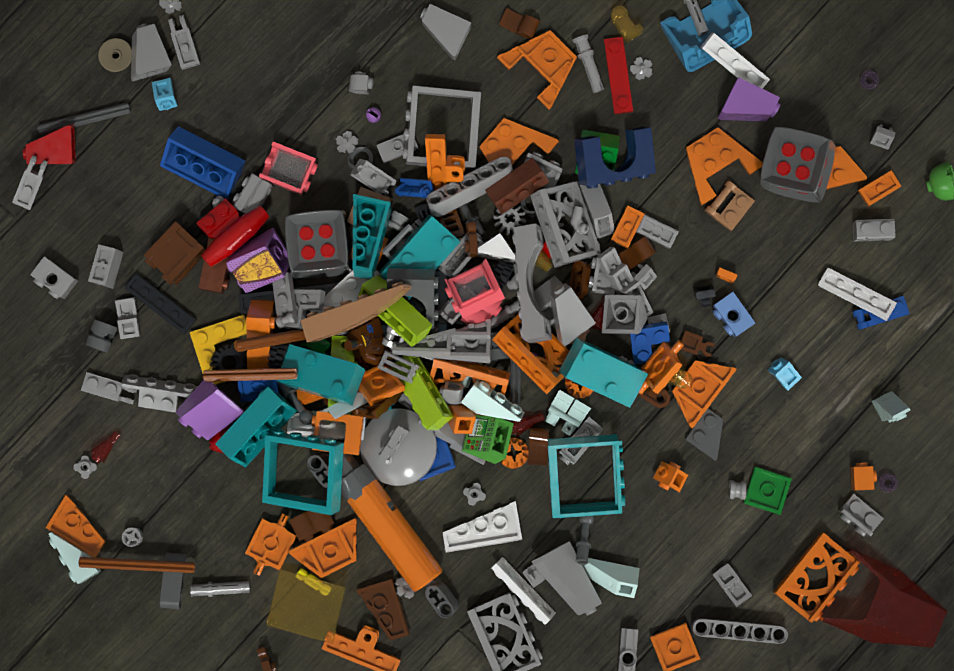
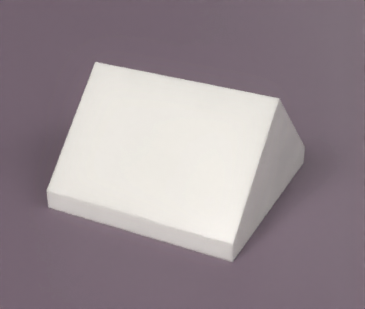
[477,234,515,264]

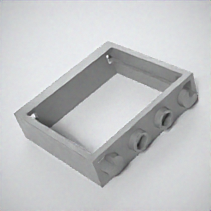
[403,86,481,170]

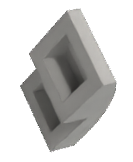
[115,297,140,339]
[713,563,752,608]

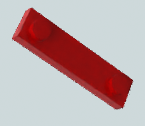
[604,37,633,115]

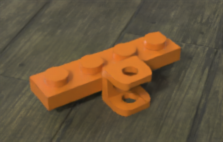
[425,134,465,191]
[322,625,401,671]

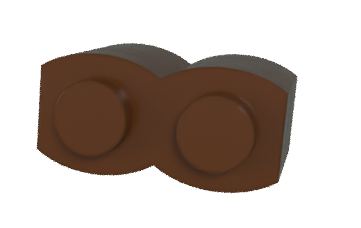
[289,511,335,543]

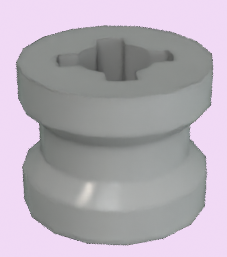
[388,211,410,232]
[728,480,746,500]
[122,527,143,547]

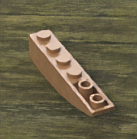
[300,282,412,342]

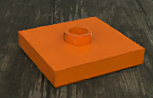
[358,363,405,406]
[650,622,700,671]

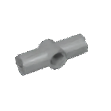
[618,628,638,671]

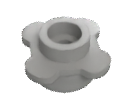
[74,456,97,479]
[463,483,486,506]

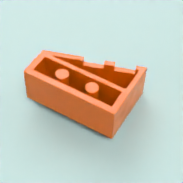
[246,300,275,369]

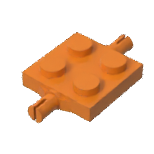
[639,340,684,394]
[245,513,297,576]

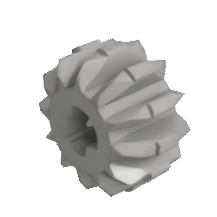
[494,206,526,236]

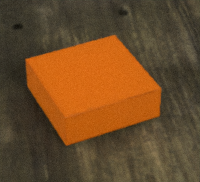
[715,268,737,283]

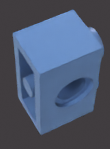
[712,292,755,338]

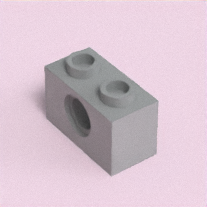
[30,257,78,299]

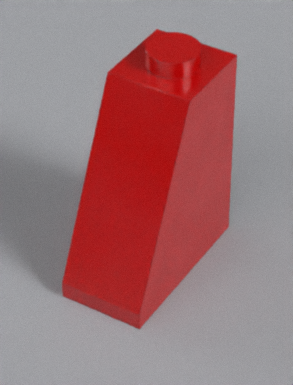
[23,124,76,164]

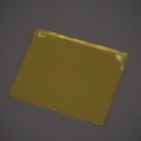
[267,569,346,644]

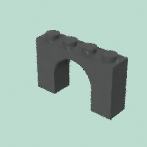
[387,268,439,342]

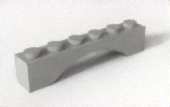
[512,224,552,343]

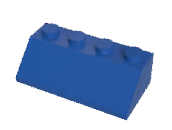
[160,126,245,200]

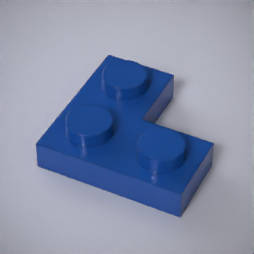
[630,321,670,365]

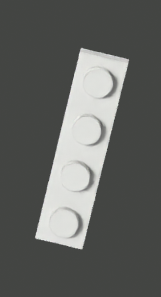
[700,32,770,89]
[818,268,896,321]
[492,557,556,624]

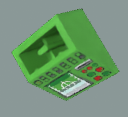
[461,415,514,464]

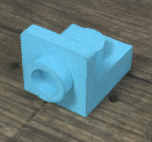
[152,78,177,111]
[768,357,802,390]

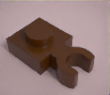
[464,222,478,258]
[680,331,715,357]
[257,646,277,671]

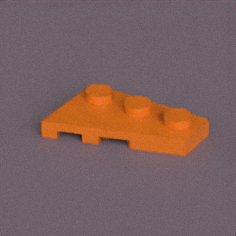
[46,495,106,558]

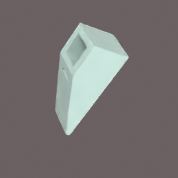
[461,379,525,422]
[872,391,910,423]
[49,532,101,584]
[582,558,640,598]

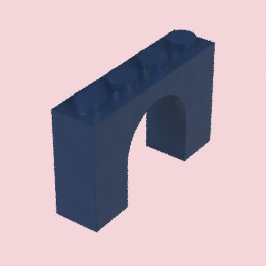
[574,126,656,189]

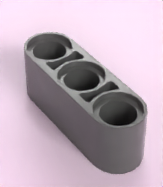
[160,552,187,610]

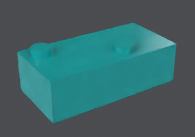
[379,215,461,300]
[559,337,648,408]
[277,344,365,406]
[216,387,297,468]

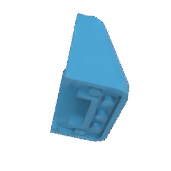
[660,0,752,72]

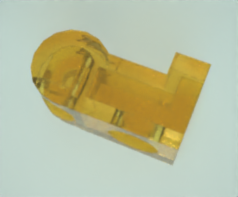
[611,6,644,43]

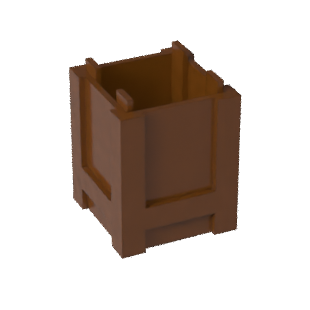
[144,221,206,285]

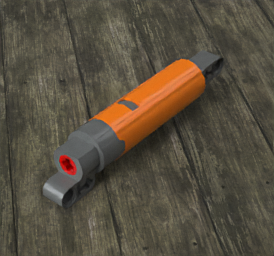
[307,452,459,618]

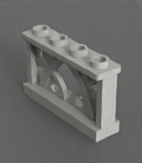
[530,181,601,268]
[467,592,543,671]

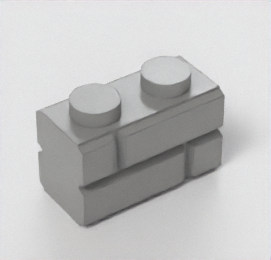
[232,174,273,214]
[852,219,895,242]

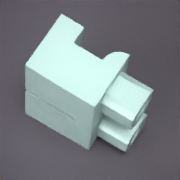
[546,390,591,436]

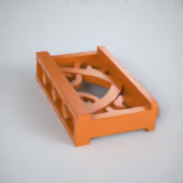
[492,314,569,394]
[430,358,511,416]
[773,532,860,623]

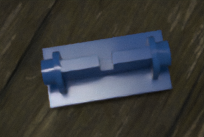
[395,178,433,198]

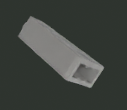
[531,541,602,616]

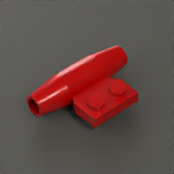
[196,199,269,267]

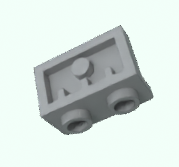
[838,494,884,537]

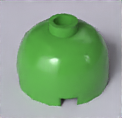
[926,161,954,201]

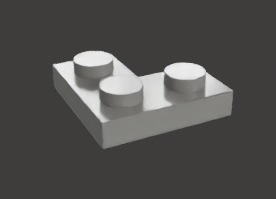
[285,290,325,329]

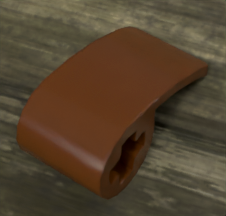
[499,8,540,40]
[618,236,656,270]
[528,427,549,466]

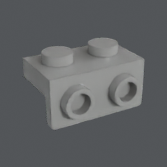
[524,152,563,189]
[588,253,615,295]

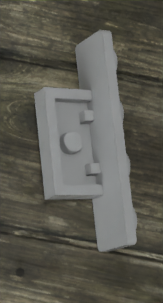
[121,374,198,413]

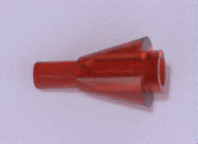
[591,295,605,330]
[511,413,544,436]
[90,431,121,464]

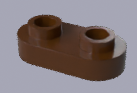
[569,260,591,299]
[637,386,670,408]

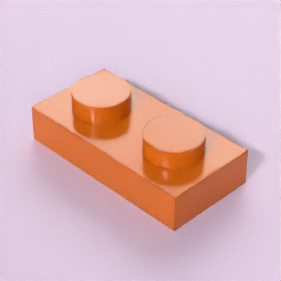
[858,170,901,207]
[611,206,644,249]

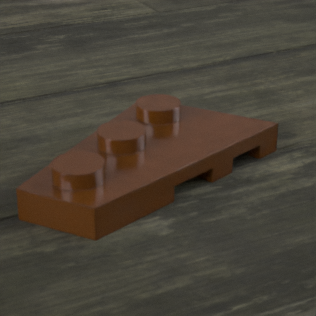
[356,579,410,641]

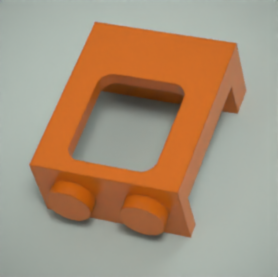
[311,411,364,455]

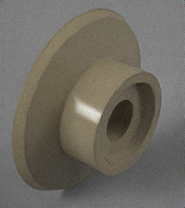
[98,38,132,72]

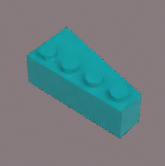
[353,194,392,280]

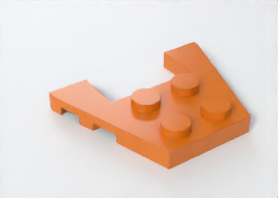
[497,30,577,110]
[479,118,559,166]
[686,128,763,206]

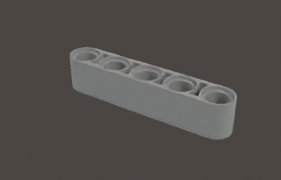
[426,157,513,217]
[691,618,788,644]

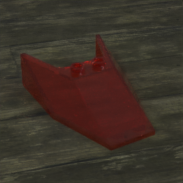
[819,548,947,648]

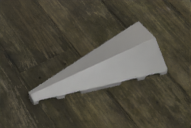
[392,319,491,363]

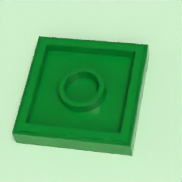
[743,467,792,515]

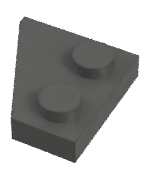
[685,409,723,461]

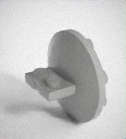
[360,409,437,486]

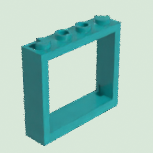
[262,430,344,515]
[547,434,625,518]

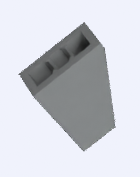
[420,4,471,60]
[131,24,171,82]
[579,184,615,239]
[550,283,595,346]

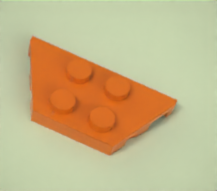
[826,146,867,189]
[672,360,737,429]
[288,518,357,578]

